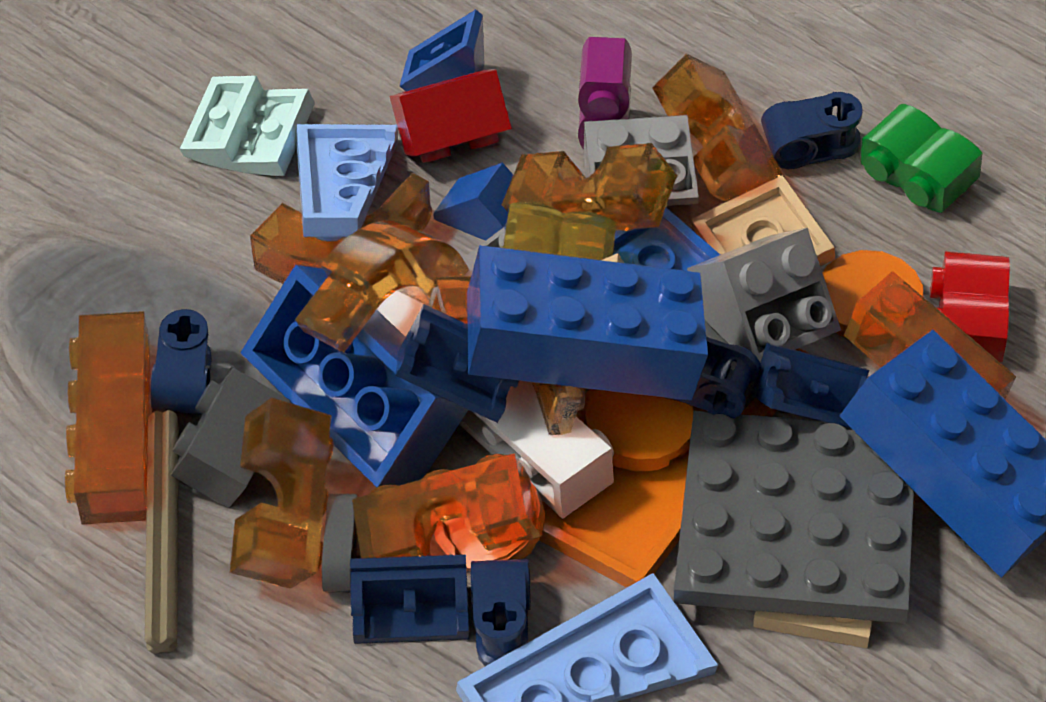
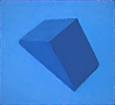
[400,9,485,91]
[433,162,549,241]

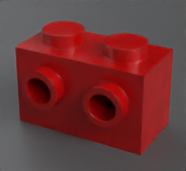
[389,69,512,163]

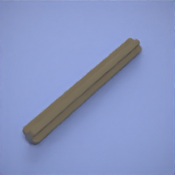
[144,410,179,654]

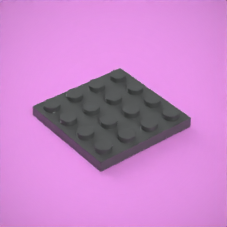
[674,411,914,623]

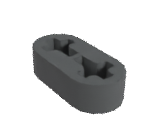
[322,494,359,592]

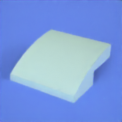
[180,76,315,176]

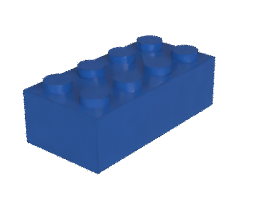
[467,245,708,401]
[240,265,468,489]
[840,330,1046,578]

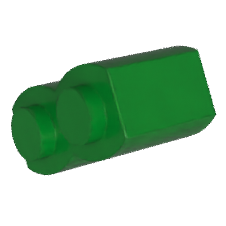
[861,104,983,213]

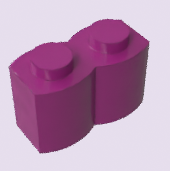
[578,37,632,149]

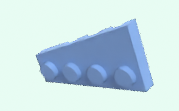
[297,124,398,241]
[456,573,718,702]

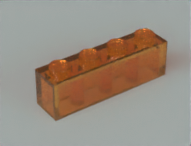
[65,311,150,525]

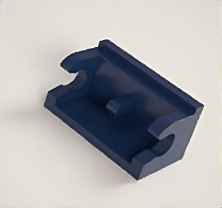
[395,304,519,423]
[751,343,870,429]
[350,554,469,644]

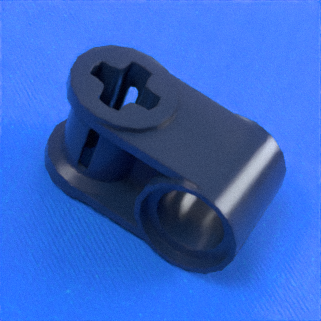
[761,92,863,170]
[151,309,212,414]
[664,337,761,418]
[471,559,531,666]

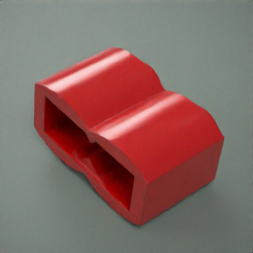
[928,251,1010,363]

